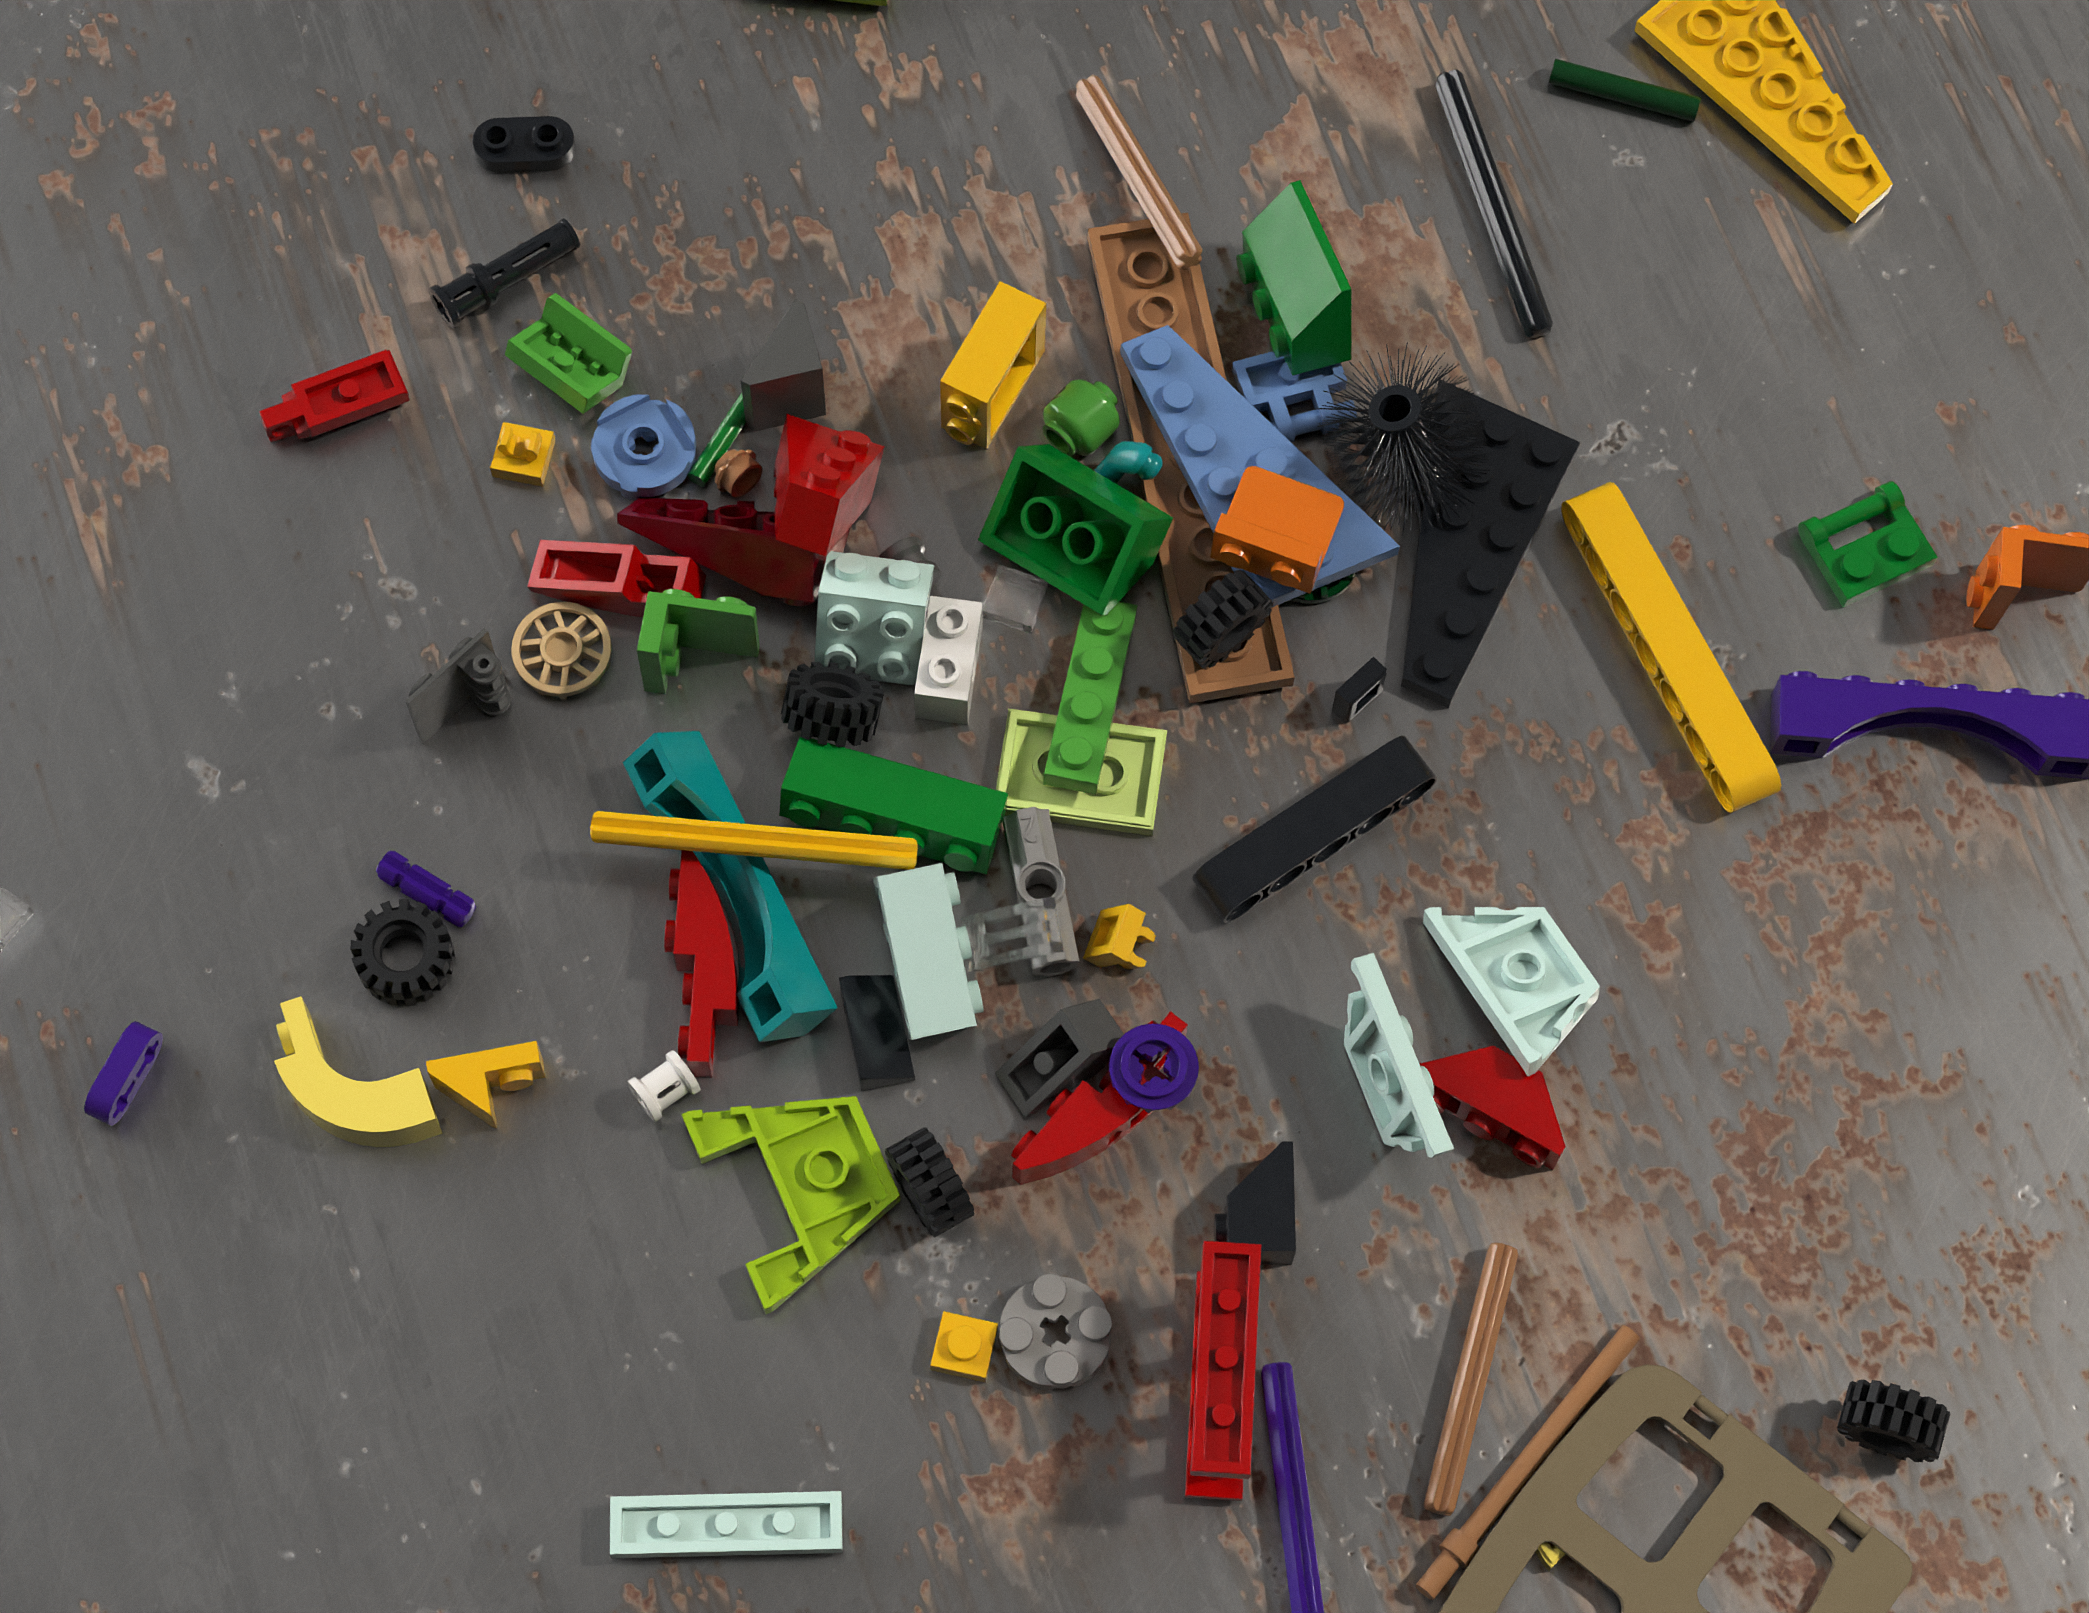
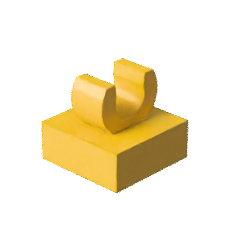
[490,422,556,487]
[1083,904,1156,969]

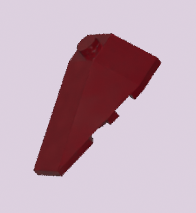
[617,498,851,606]

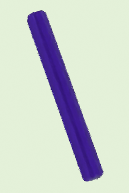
[1261,1362,1324,1613]

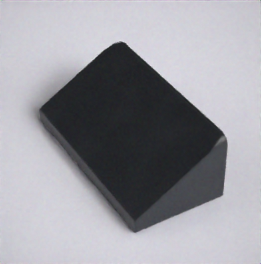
[839,975,915,1091]

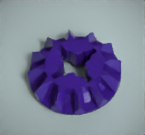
[1109,1024,1199,1113]

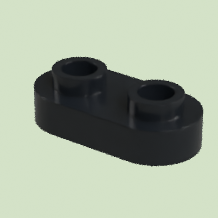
[472,116,576,173]

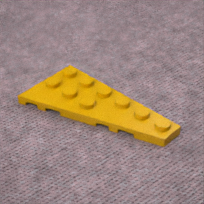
[1634,0,1893,224]

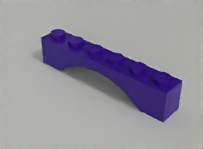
[1770,671,2089,779]

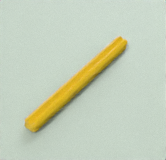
[590,811,918,870]

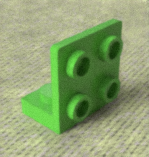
[637,589,760,694]

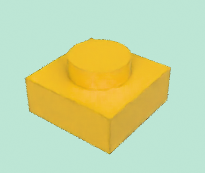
[930,1311,998,1383]

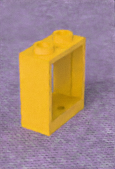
[940,281,1046,449]

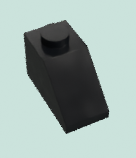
[1214,1141,1296,1265]

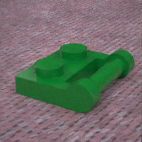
[1798,481,1938,608]

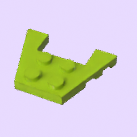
[681,1096,900,1314]

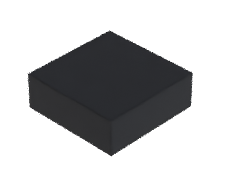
[1332,657,1387,723]

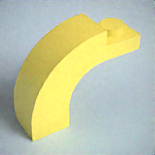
[274,996,443,1147]

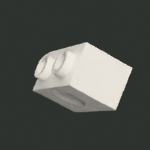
[914,596,983,725]

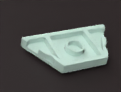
[1423,907,1600,1076]
[1344,953,1454,1158]

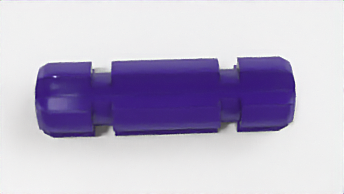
[376,851,476,927]

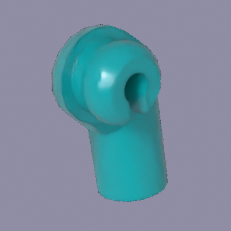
[1094,441,1163,484]

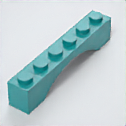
[622,731,838,1042]

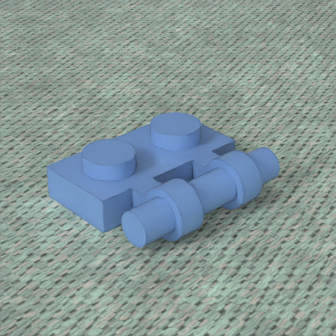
[1231,351,1357,443]

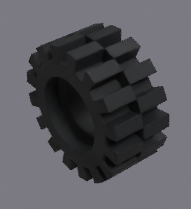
[1172,570,1273,669]
[781,662,884,747]
[350,899,455,1006]
[885,1127,975,1237]
[1837,1380,1951,1463]

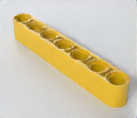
[1561,482,1781,813]

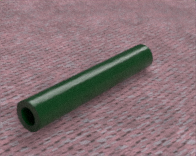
[1548,59,1701,122]

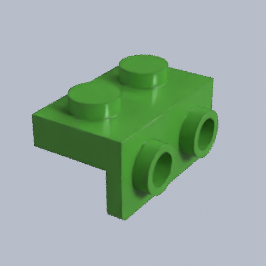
[504,293,632,414]

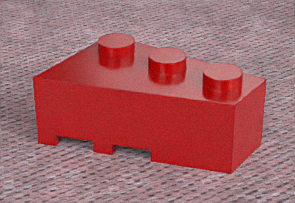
[773,414,885,557]

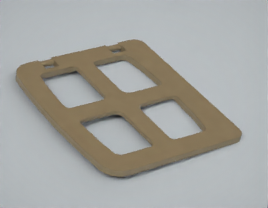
[1438,1364,1912,1613]

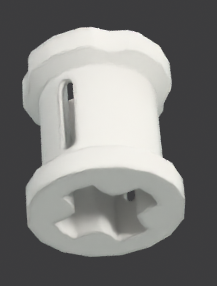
[627,1050,701,1122]

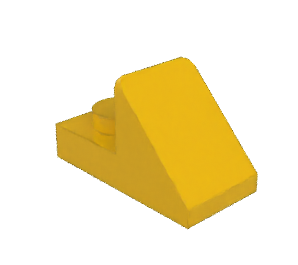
[426,1041,546,1128]

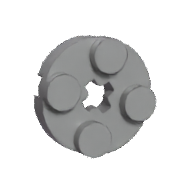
[999,1273,1112,1390]

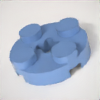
[591,394,697,501]

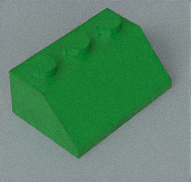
[1236,180,1352,376]
[978,444,1173,615]

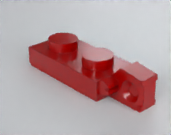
[259,349,410,442]

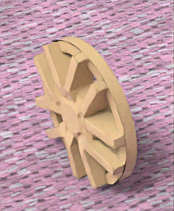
[511,602,612,699]

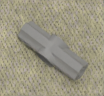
[1003,807,1080,977]

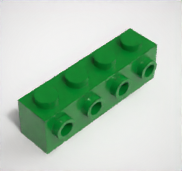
[779,737,1008,874]

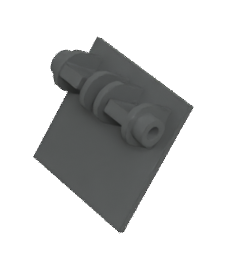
[405,628,511,744]

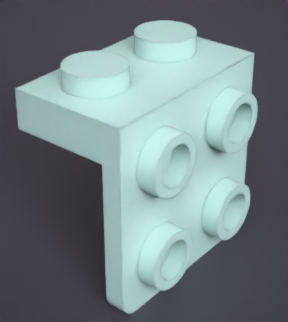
[815,551,934,685]

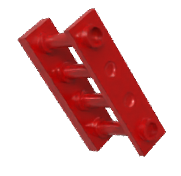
[1185,1241,1261,1501]

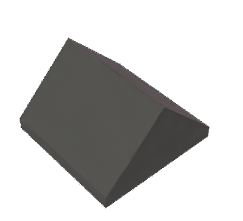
[740,299,826,432]

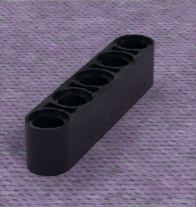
[1192,736,1437,923]

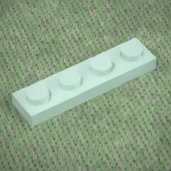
[610,1491,843,1558]

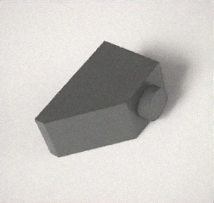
[995,998,1124,1117]

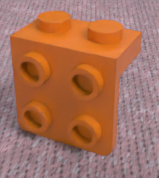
[1210,466,1344,594]
[1966,525,2089,630]

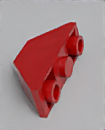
[1420,1045,1566,1170]

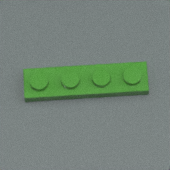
[1043,602,1138,795]

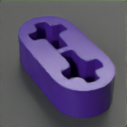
[84,1021,163,1126]

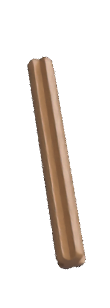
[1076,75,1202,270]
[1424,1243,1518,1516]

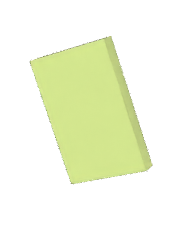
[996,708,1167,836]

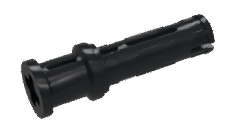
[429,218,581,328]

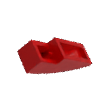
[527,540,706,618]

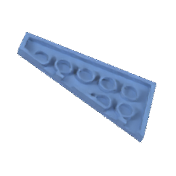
[1120,325,1400,608]

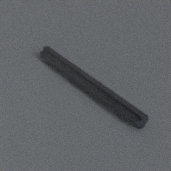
[1436,69,1553,339]

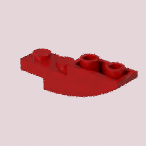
[664,850,739,1078]
[1011,1011,1188,1185]

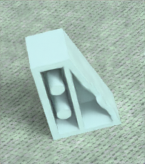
[873,863,984,1040]

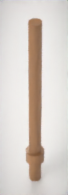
[1415,1325,1640,1600]

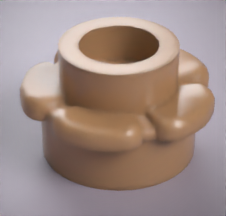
[714,449,763,498]

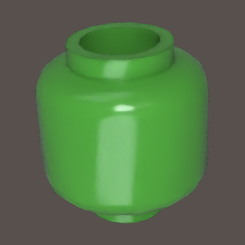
[1042,379,1120,456]

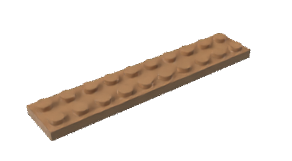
[1087,212,1295,703]

